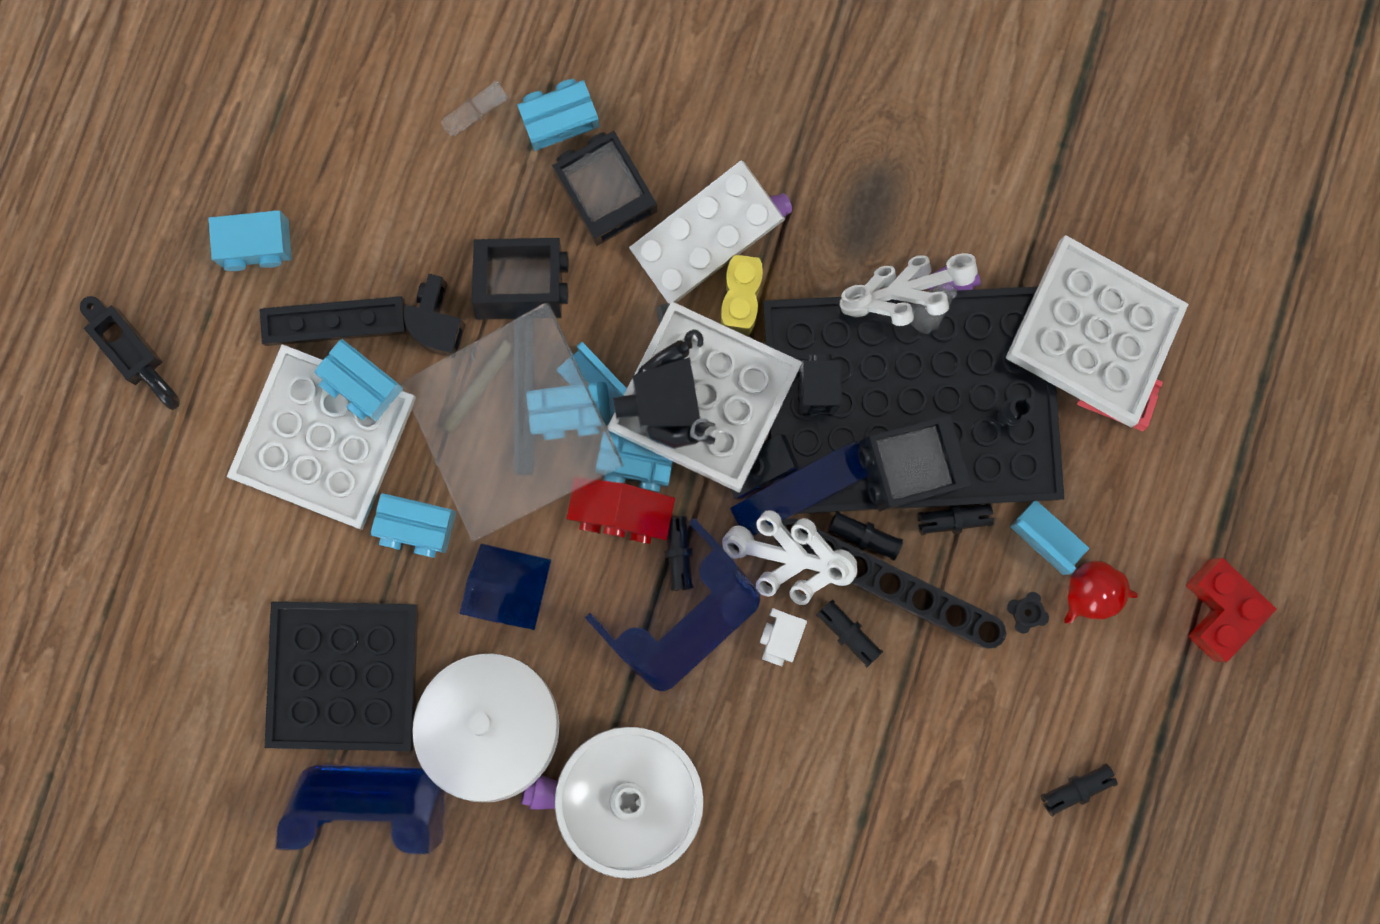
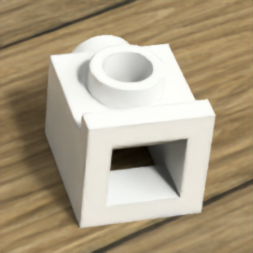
[760,608,807,666]

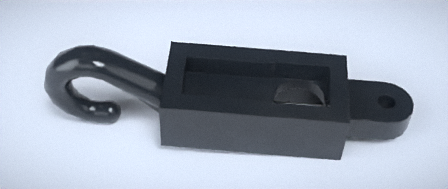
[80,296,180,410]

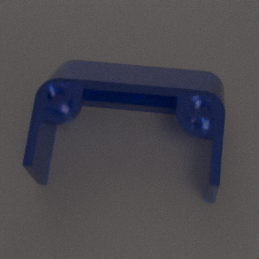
[585,518,760,691]

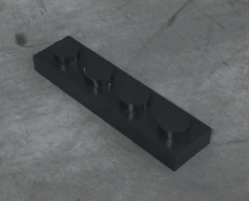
[260,296,407,346]

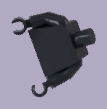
[613,329,716,449]

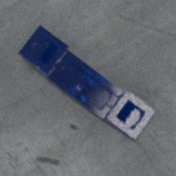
[730,441,868,536]

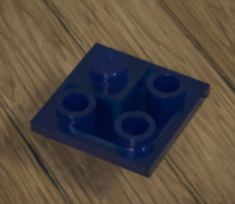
[459,544,552,630]

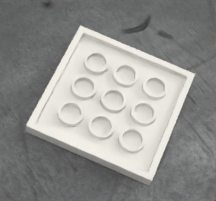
[1006,235,1188,428]
[608,301,802,493]
[227,344,417,530]

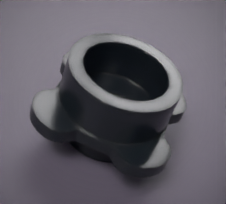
[1007,592,1049,634]

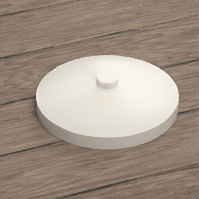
[413,654,559,802]
[555,727,703,878]

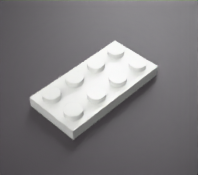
[629,160,785,303]

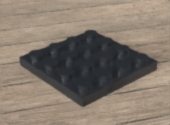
[264,601,418,751]

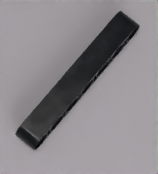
[774,518,1006,649]

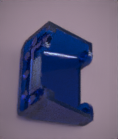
[276,765,445,854]

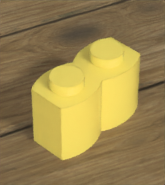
[721,255,763,336]

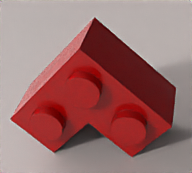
[566,477,675,544]
[1186,558,1277,662]

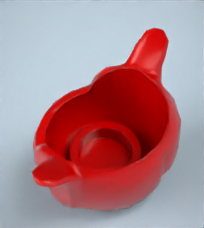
[1064,561,1138,624]

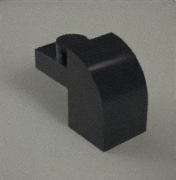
[404,274,466,359]

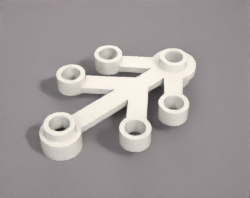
[840,253,978,326]
[722,510,857,605]

